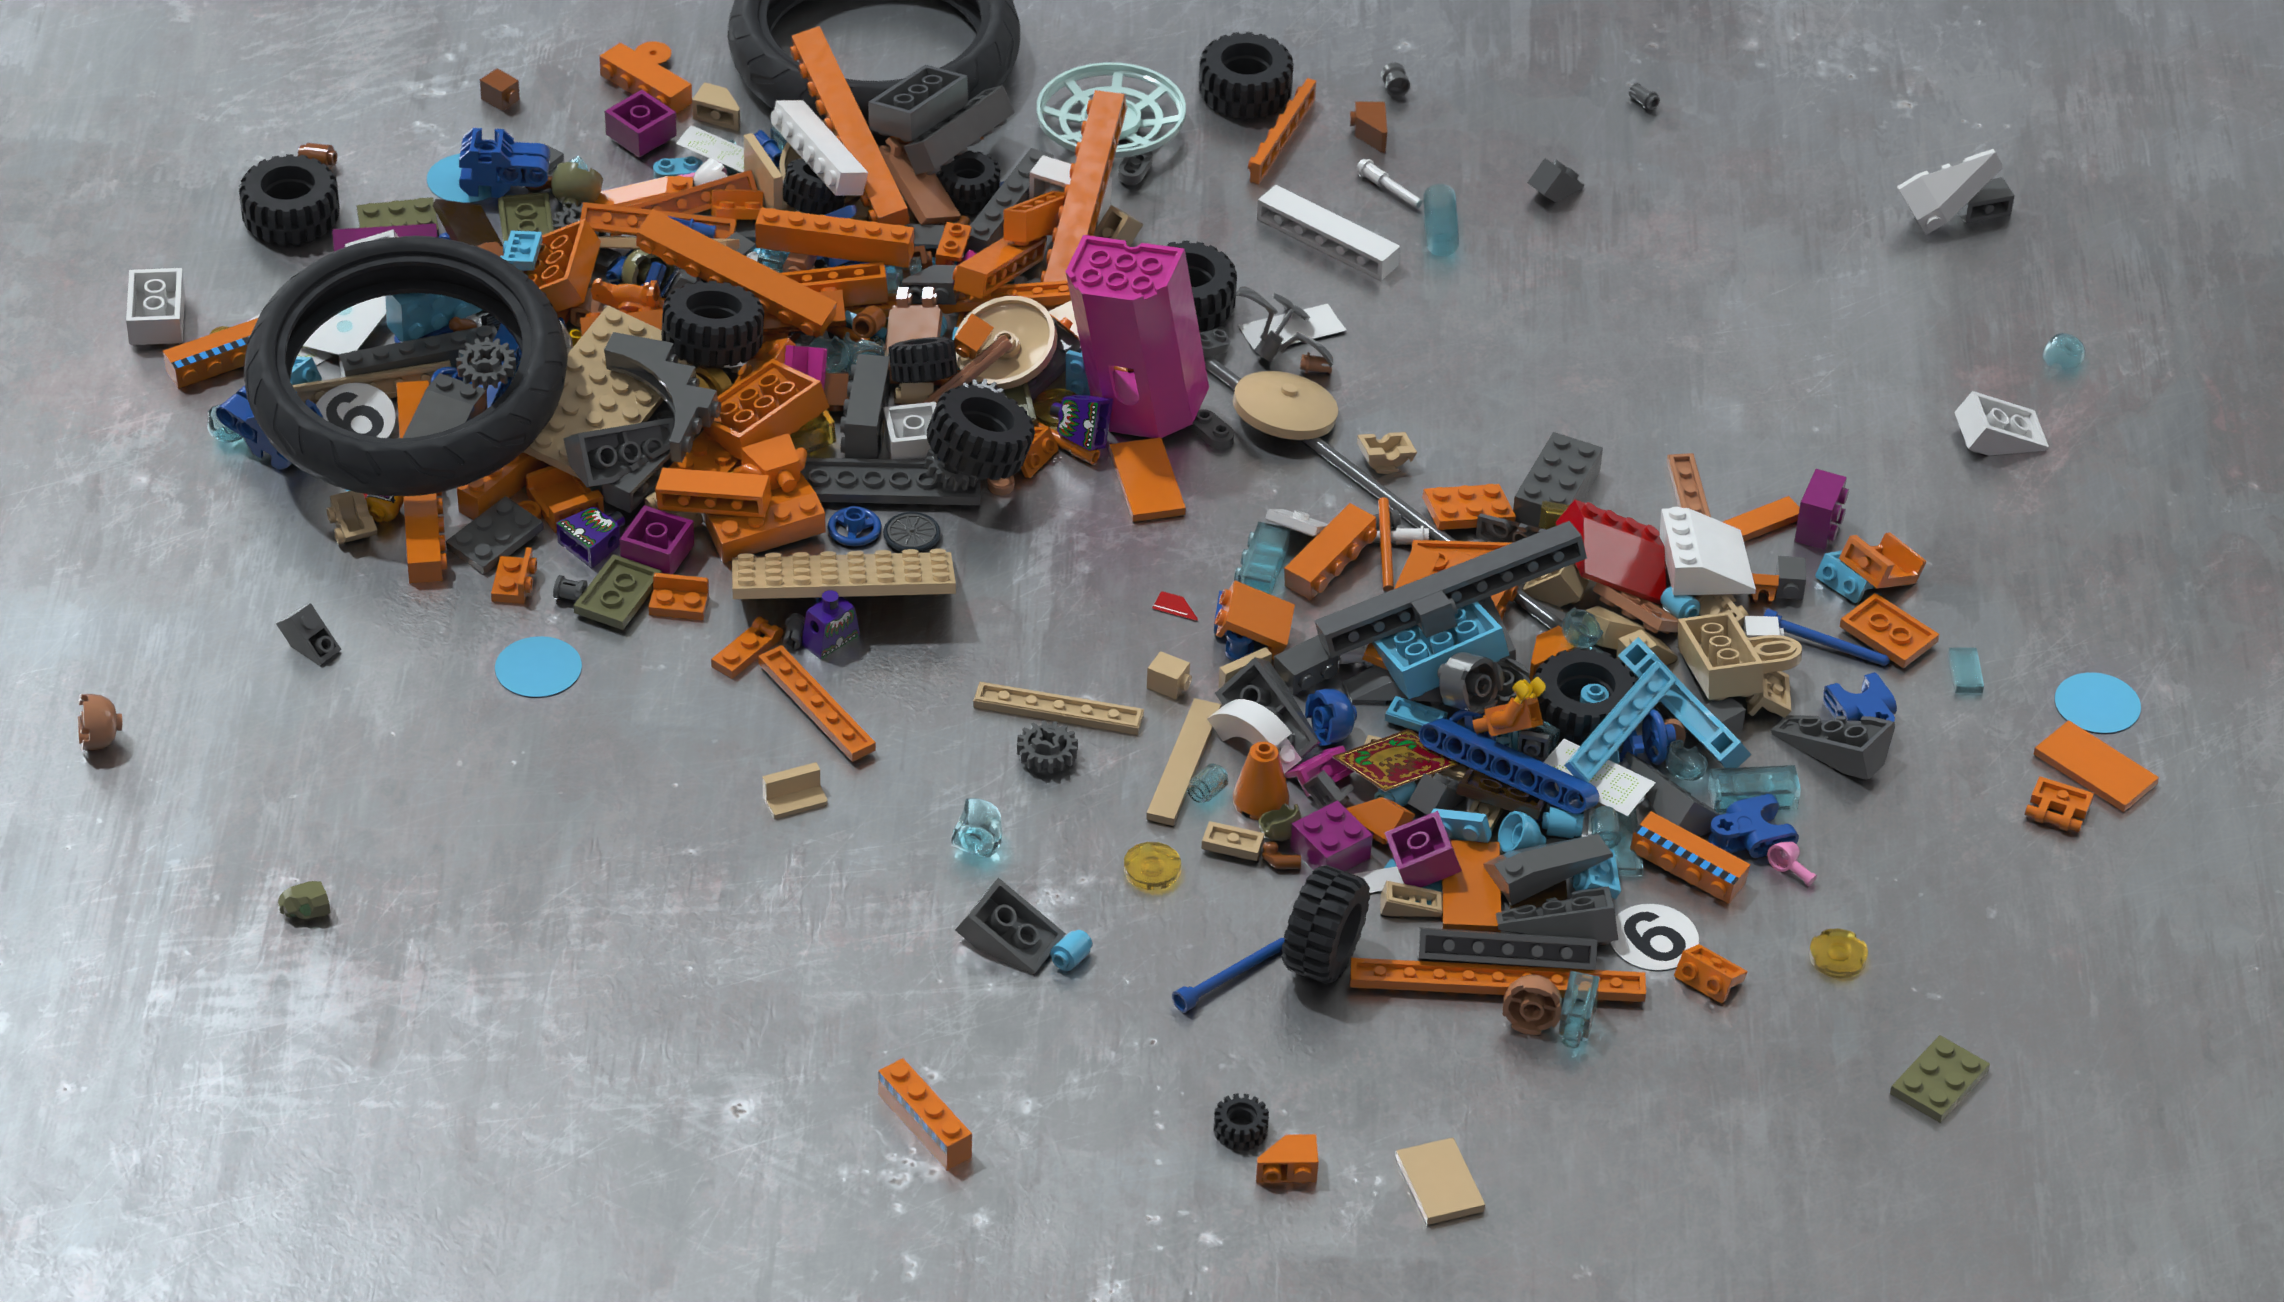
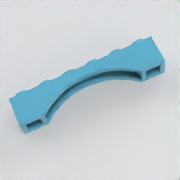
[1618,637,1751,774]

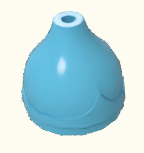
[1498,811,1546,852]

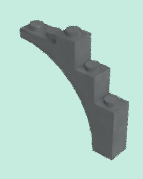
[604,332,721,463]

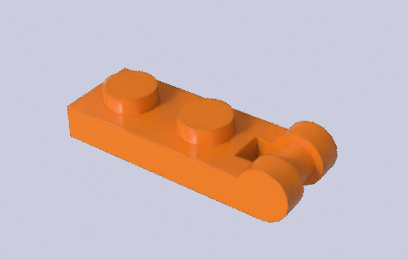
[711,616,783,679]

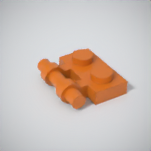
[2025,776,2094,832]

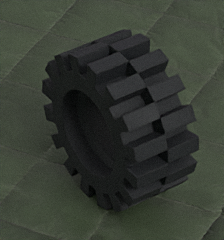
[1214,1093,1269,1151]

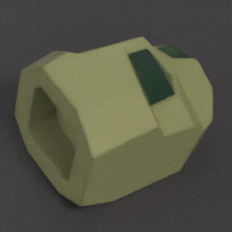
[278,881,331,919]

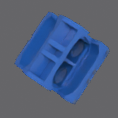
[459,128,551,198]
[216,385,323,470]

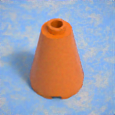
[1233,742,1290,820]

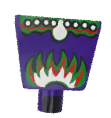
[1050,395,1113,450]
[557,507,625,569]
[802,590,860,660]

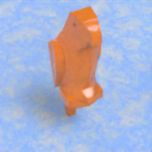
[591,278,665,313]

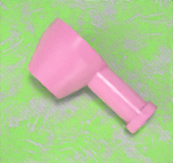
[1767,842,1817,887]

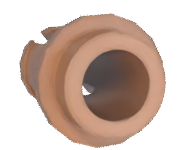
[1300,352,1332,374]

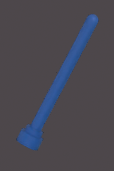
[1764,608,1889,666]
[1172,938,1285,1013]

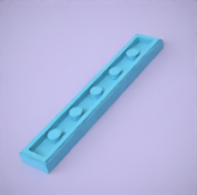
[1564,660,1677,782]

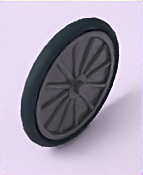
[883,512,941,552]

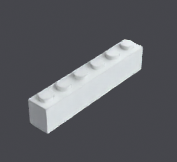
[771,100,868,196]
[1257,185,1400,281]

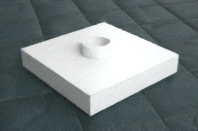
[1265,509,1328,537]

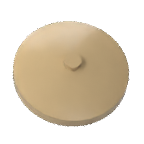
[954,296,1057,389]
[1233,371,1338,440]

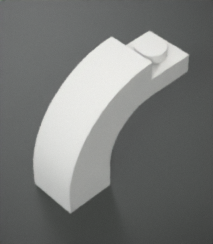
[1207,699,1302,773]

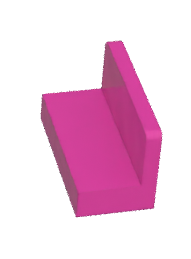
[785,345,827,389]
[1284,746,1354,797]

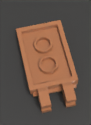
[879,137,961,225]
[884,287,943,384]

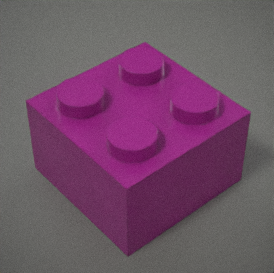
[605,90,677,157]
[1794,469,1849,550]
[620,505,694,574]
[1290,800,1373,871]
[1384,811,1462,888]

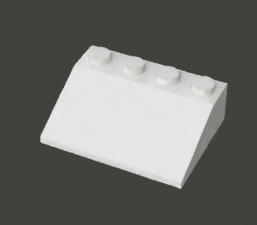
[1660,507,1756,595]

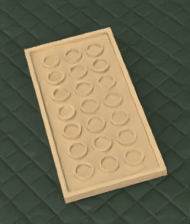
[524,305,692,479]
[732,549,956,599]

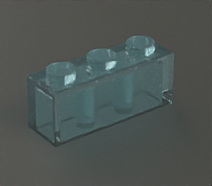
[1234,522,1290,595]
[1708,765,1801,813]

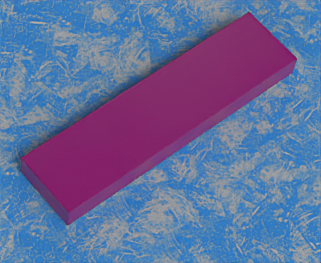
[332,224,437,252]

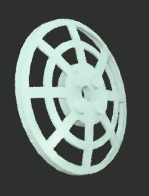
[1037,62,1186,158]

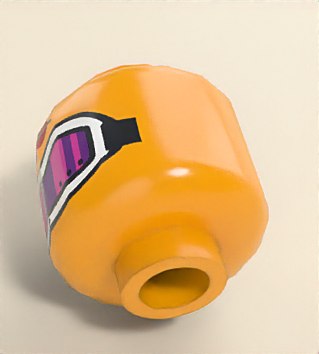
[366,494,404,522]

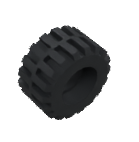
[937,150,1000,214]
[783,159,846,215]
[888,337,958,383]

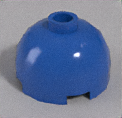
[1305,689,1357,746]

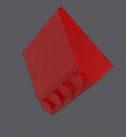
[1555,499,1666,606]

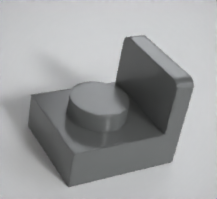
[1303,770,1354,808]

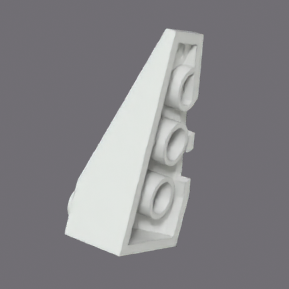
[1897,149,2003,235]

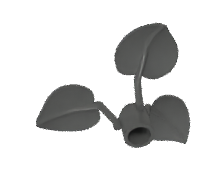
[1236,286,1333,368]

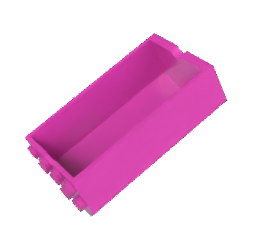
[1065,235,1209,438]

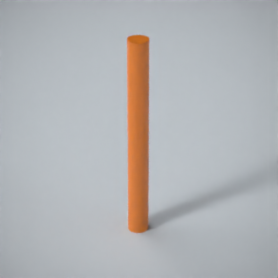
[1378,497,1394,592]

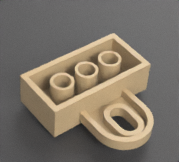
[1678,612,1802,701]

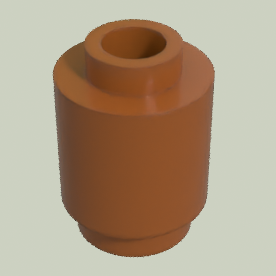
[298,143,338,169]
[852,306,886,338]

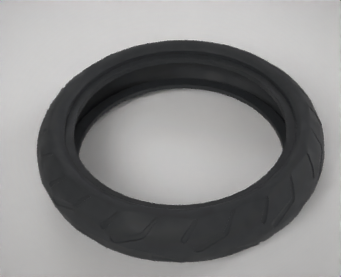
[727,0,1020,137]
[244,236,568,496]

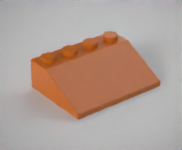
[522,219,601,311]
[702,359,829,460]
[701,472,826,563]

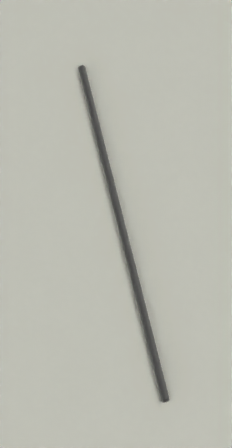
[1204,356,1696,739]

